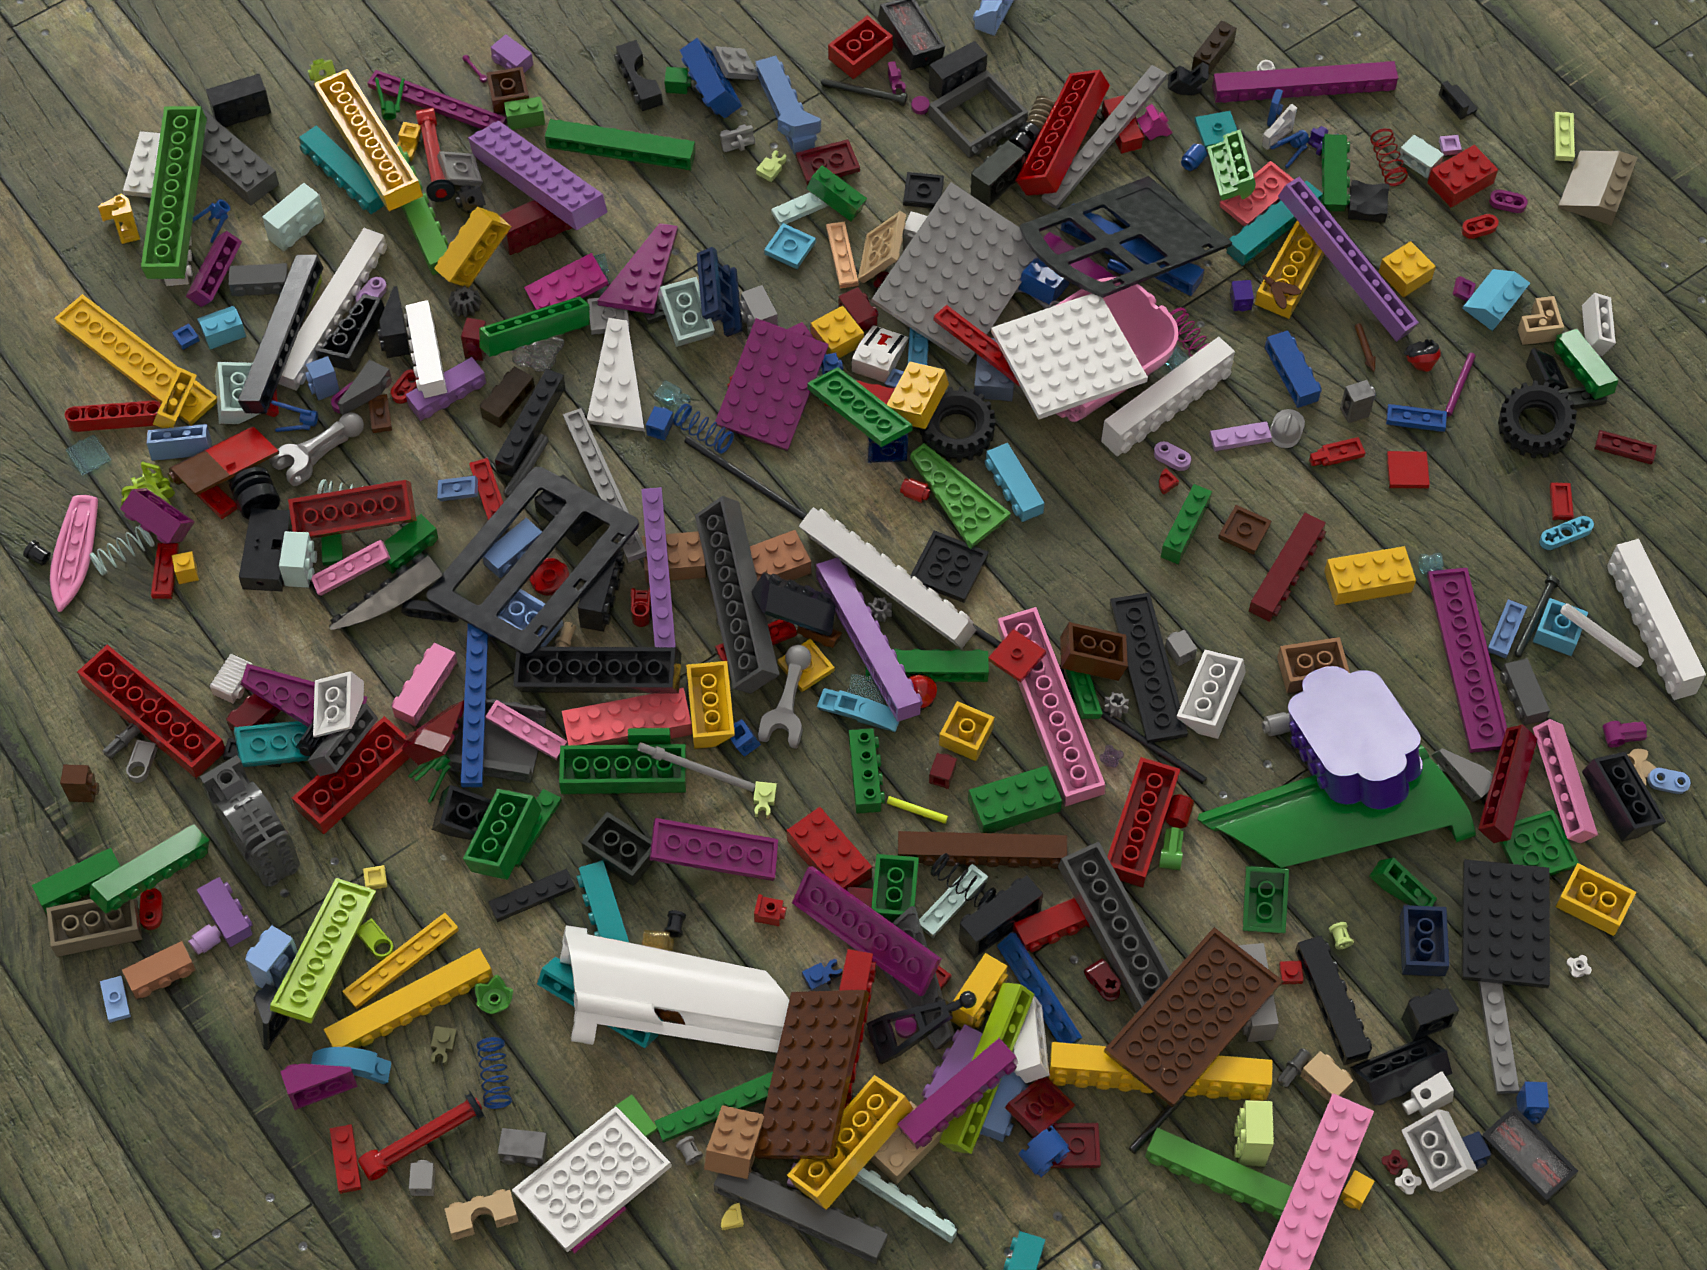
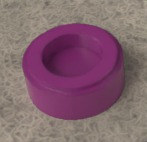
[911,96,930,114]
[895,1017,917,1038]

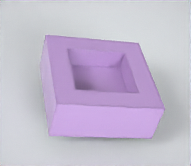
[1439,135,1462,155]

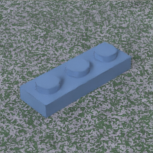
[1488,599,1527,658]

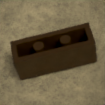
[1191,20,1237,74]
[480,366,535,428]

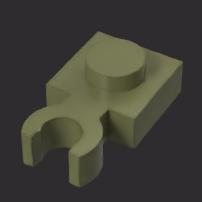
[431,1026,457,1066]

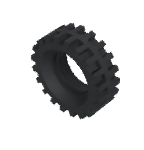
[1498,381,1577,458]
[920,386,995,463]

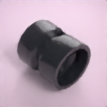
[1009,122,1041,157]

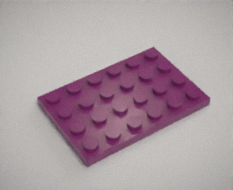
[715,318,829,451]

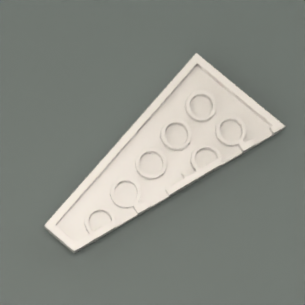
[587,318,645,432]

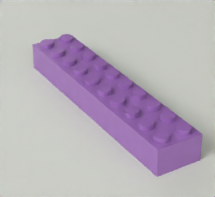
[468,121,607,230]

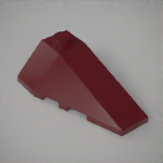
[401,700,464,765]

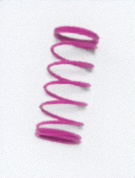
[1170,308,1209,356]

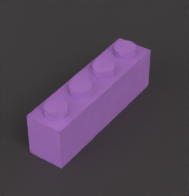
[406,357,486,421]
[922,1024,983,1102]

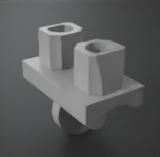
[720,124,755,152]

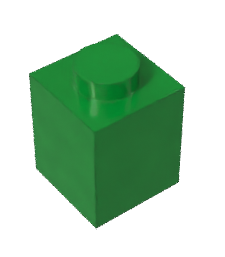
[664,67,692,94]

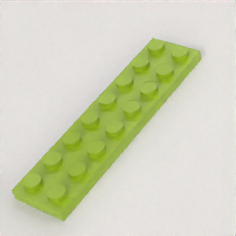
[270,878,376,1023]

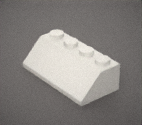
[1177,650,1246,739]

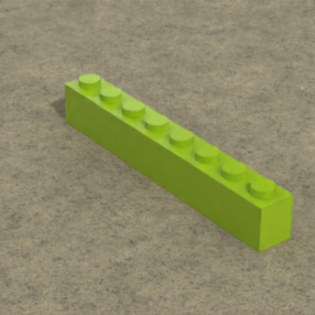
[939,983,1035,1154]

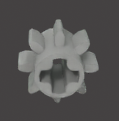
[868,597,892,622]
[1104,692,1129,718]

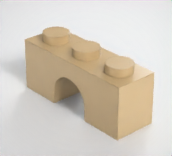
[445,1189,519,1241]

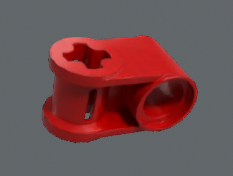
[631,588,651,627]

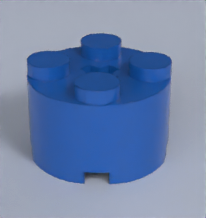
[1018,1126,1070,1178]

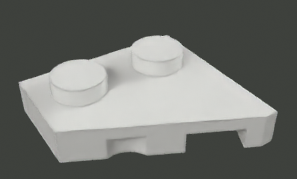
[1262,104,1297,150]

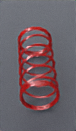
[1370,128,1408,186]

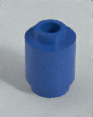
[1181,144,1207,171]

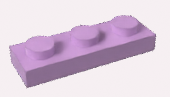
[1210,421,1272,451]

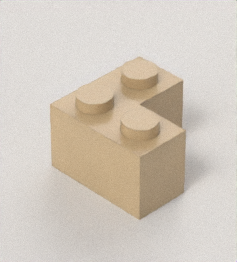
[1517,296,1564,345]

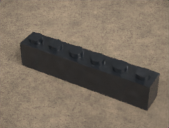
[495,369,566,477]
[1295,935,1372,1066]

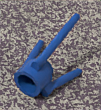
[1270,130,1309,168]
[192,199,230,243]
[271,401,318,432]

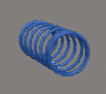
[673,403,734,454]
[476,1037,512,1109]

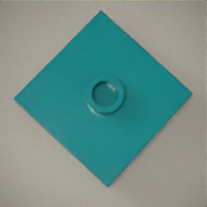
[1194,111,1237,149]

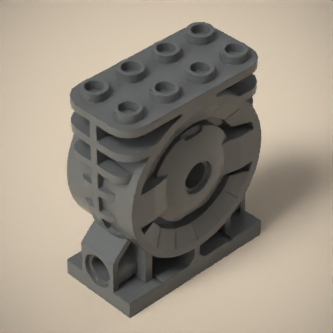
[200,755,300,887]

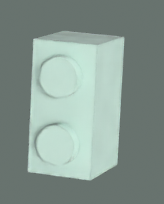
[1398,135,1444,179]

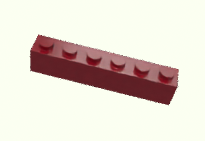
[1248,512,1327,622]
[1478,724,1538,843]

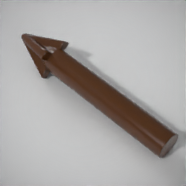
[1354,323,1376,372]

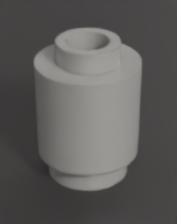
[1262,712,1290,737]

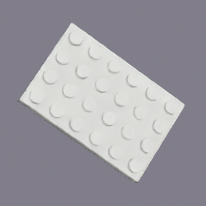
[512,1106,672,1252]

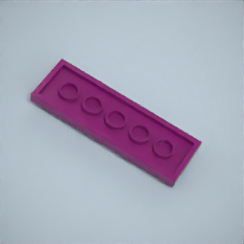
[650,818,778,881]

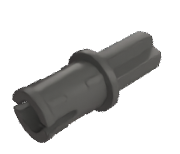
[103,723,140,759]
[1277,1048,1312,1088]

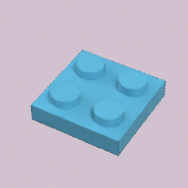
[764,223,816,269]

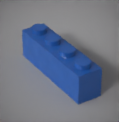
[1265,330,1322,408]

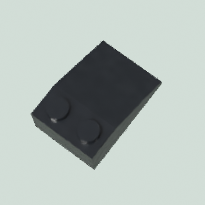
[377,286,410,358]
[432,785,492,840]

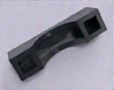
[614,40,663,111]

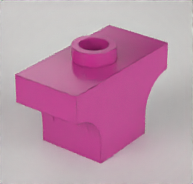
[1137,104,1172,141]

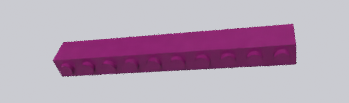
[1212,61,1398,103]

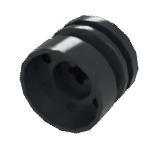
[229,467,281,519]

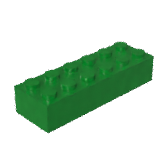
[559,744,687,794]

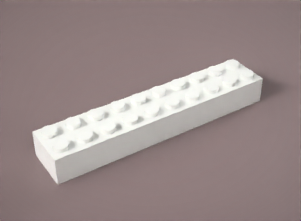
[799,507,976,649]

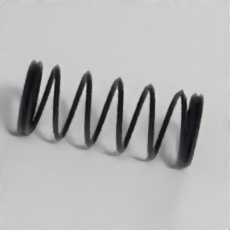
[930,853,996,908]

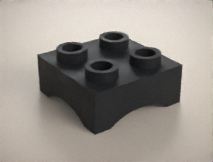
[1348,180,1389,223]

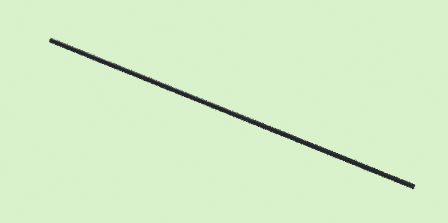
[684,436,1207,784]

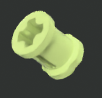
[1329,922,1354,950]

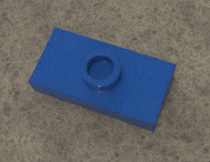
[1267,89,1283,127]

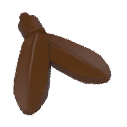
[1262,275,1301,309]

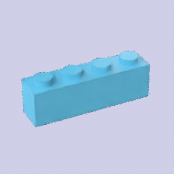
[985,443,1044,522]

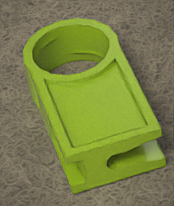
[357,918,394,961]

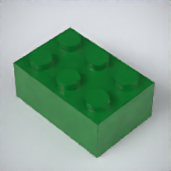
[872,854,919,923]

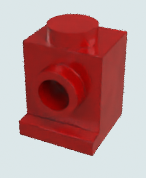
[754,894,787,926]

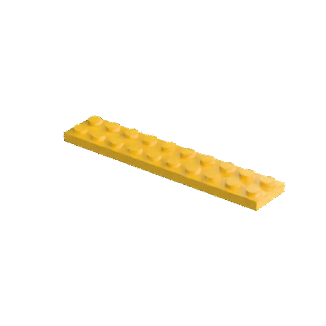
[54,294,217,426]

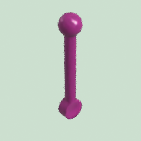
[462,55,487,83]

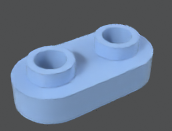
[1647,768,1691,794]

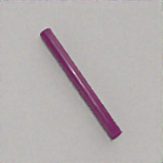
[1445,353,1476,417]

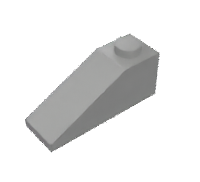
[1431,748,1493,802]

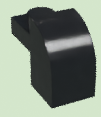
[1168,62,1209,96]

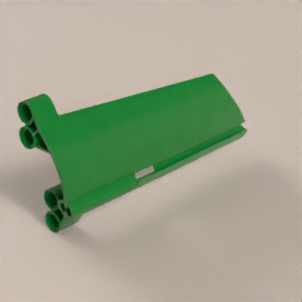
[1197,745,1476,868]

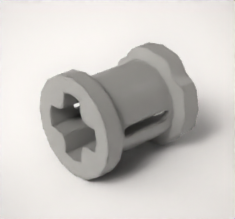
[676,1136,704,1166]

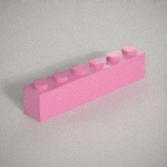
[1533,719,1598,844]

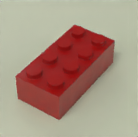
[787,807,872,890]

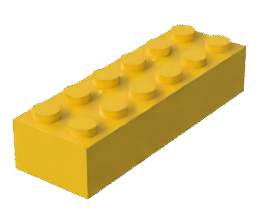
[1255,220,1325,319]
[787,1075,914,1210]

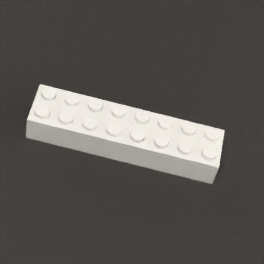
[1101,337,1235,457]
[1607,539,1706,700]

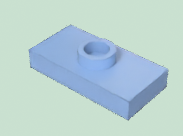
[100,976,131,1023]

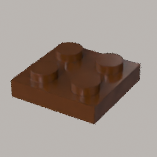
[1218,505,1272,555]

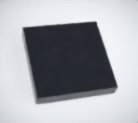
[903,172,944,209]

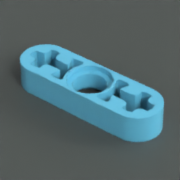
[1539,516,1594,550]

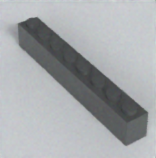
[714,1171,888,1265]

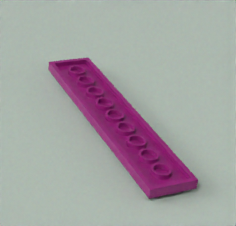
[1427,567,1507,753]

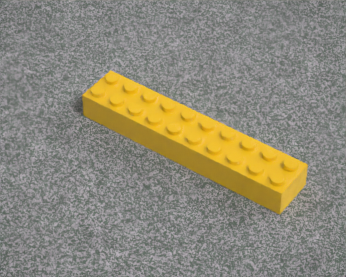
[314,69,423,211]
[1048,1042,1273,1101]

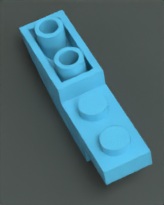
[817,688,899,732]

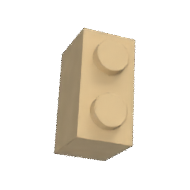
[1300,1051,1353,1102]

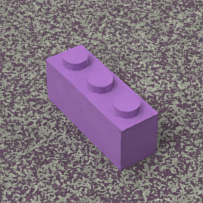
[197,877,253,947]

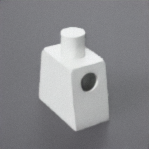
[1402,1071,1454,1116]

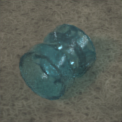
[1419,552,1443,574]

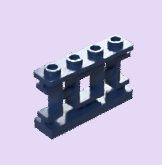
[696,247,743,337]

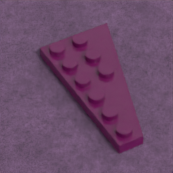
[597,223,678,314]

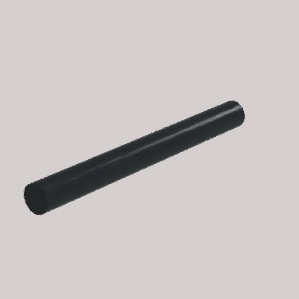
[1128,1095,1187,1154]

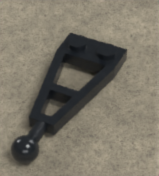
[866,991,977,1064]

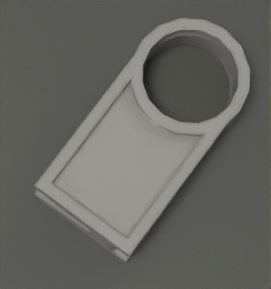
[126,740,158,783]

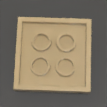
[858,211,906,283]

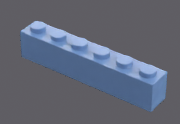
[755,56,817,155]

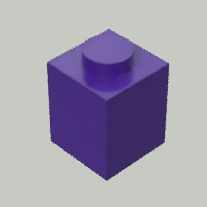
[1230,280,1254,311]

